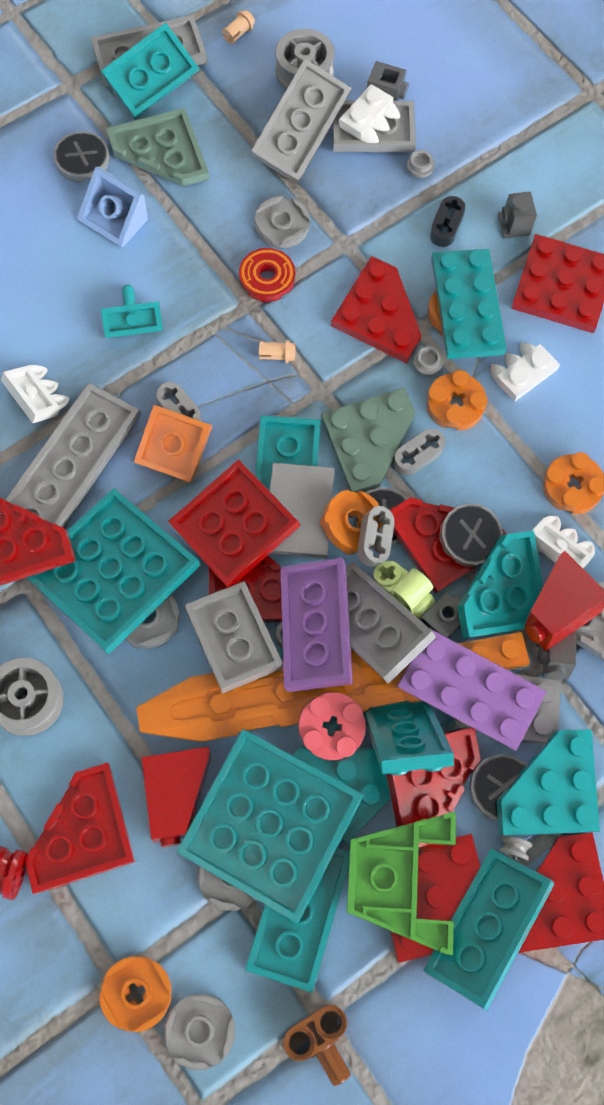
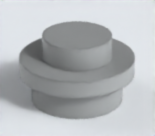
[407,150,434,178]
[413,346,443,376]

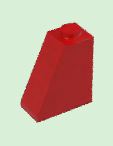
[524,551,604,651]
[141,747,211,847]

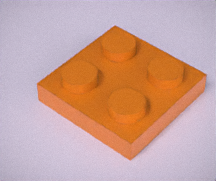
[134,405,213,483]

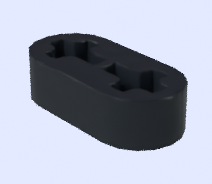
[430,196,466,247]

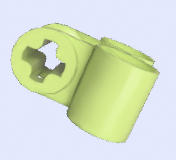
[373,561,436,620]

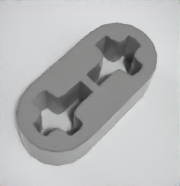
[156,382,202,421]
[393,429,445,476]
[357,506,394,567]

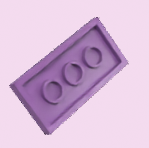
[281,558,353,692]
[397,628,547,751]

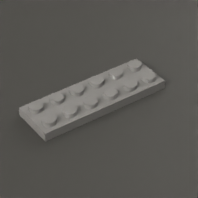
[5,383,141,527]

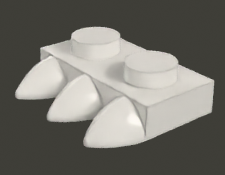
[339,84,400,143]
[490,342,560,402]
[1,365,70,423]
[532,516,595,569]

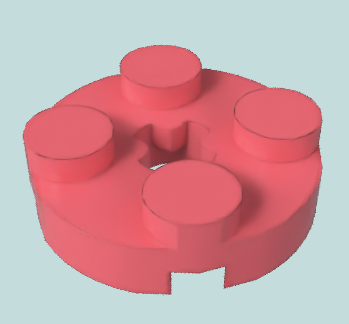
[298,692,366,760]

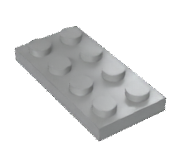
[91,15,208,86]
[250,59,352,184]
[346,561,436,684]

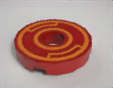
[239,248,296,302]

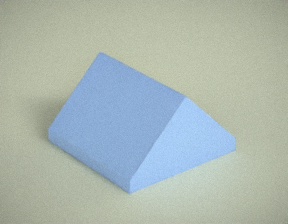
[77,167,148,247]

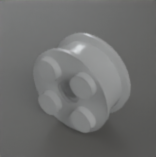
[276,29,335,89]
[0,658,64,736]

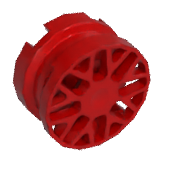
[0,846,27,900]

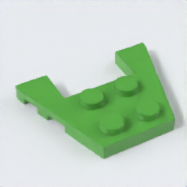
[347,812,456,955]

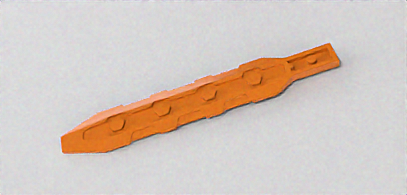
[136,632,530,742]

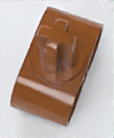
[284,1004,351,1086]

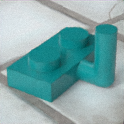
[100,284,164,339]

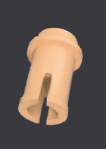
[222,10,255,44]
[259,340,296,363]

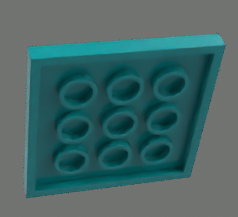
[26,488,201,655]
[176,729,364,923]

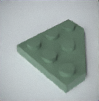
[106,108,209,186]
[321,387,415,493]

